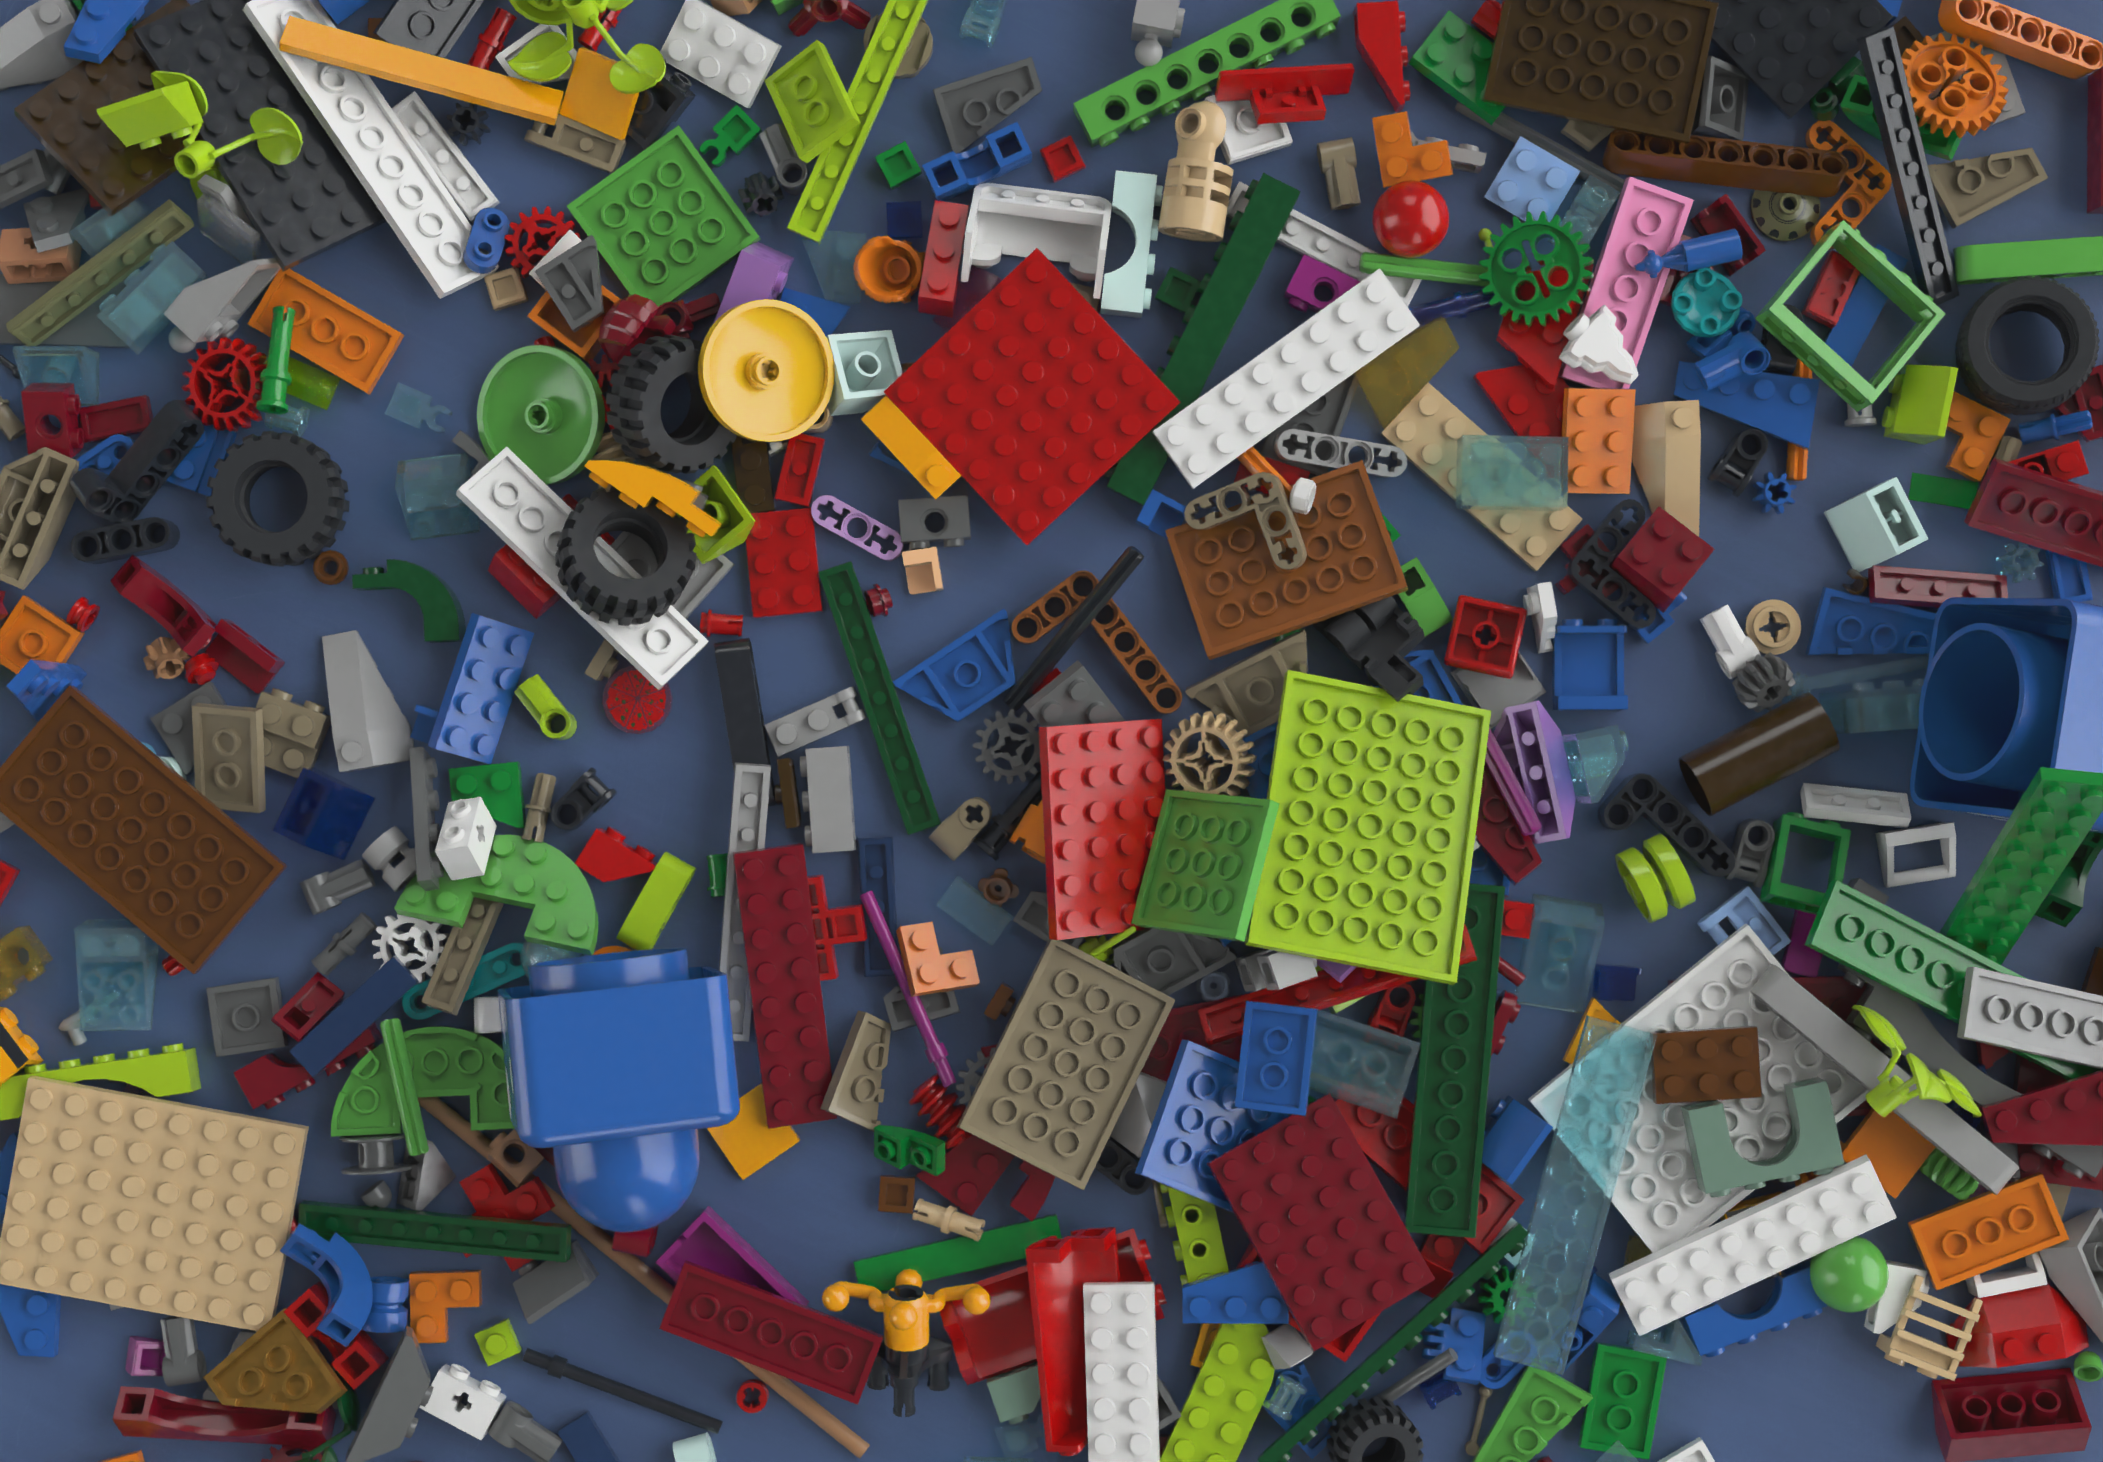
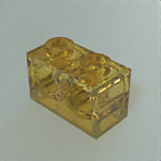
[0,925,53,1002]

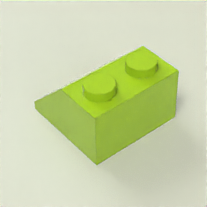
[96,81,203,150]
[1882,364,1958,445]

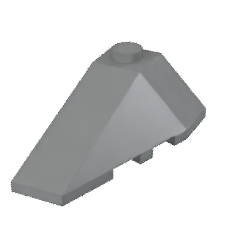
[0,0,84,91]

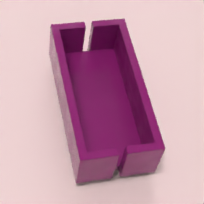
[656,1206,809,1306]

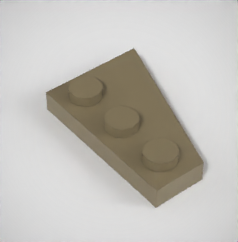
[820,1011,891,1132]

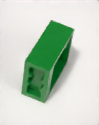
[1760,812,1851,915]

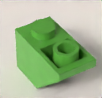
[1397,557,1453,637]

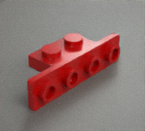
[1215,63,1355,124]

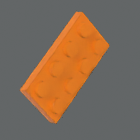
[247,269,405,395]
[1907,1172,2069,1290]

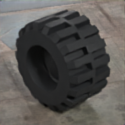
[1327,1397,1424,1462]

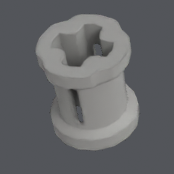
[1844,403,1877,427]

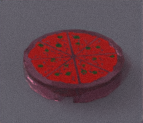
[602,665,673,734]

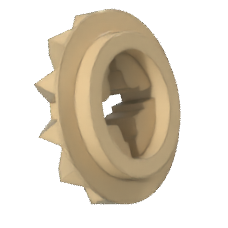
[1744,599,1801,655]

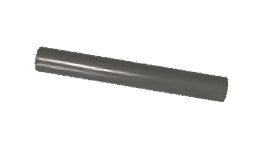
[1369,1348,1458,1402]

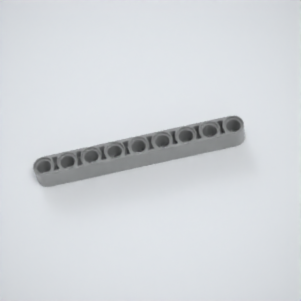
[1750,964,2019,1195]

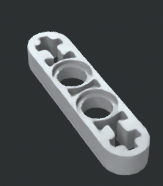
[1273,429,1407,478]

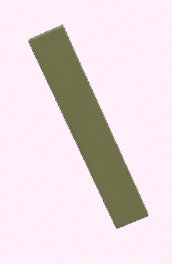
[6,199,195,350]

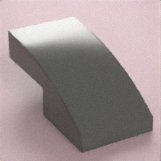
[452,430,491,475]

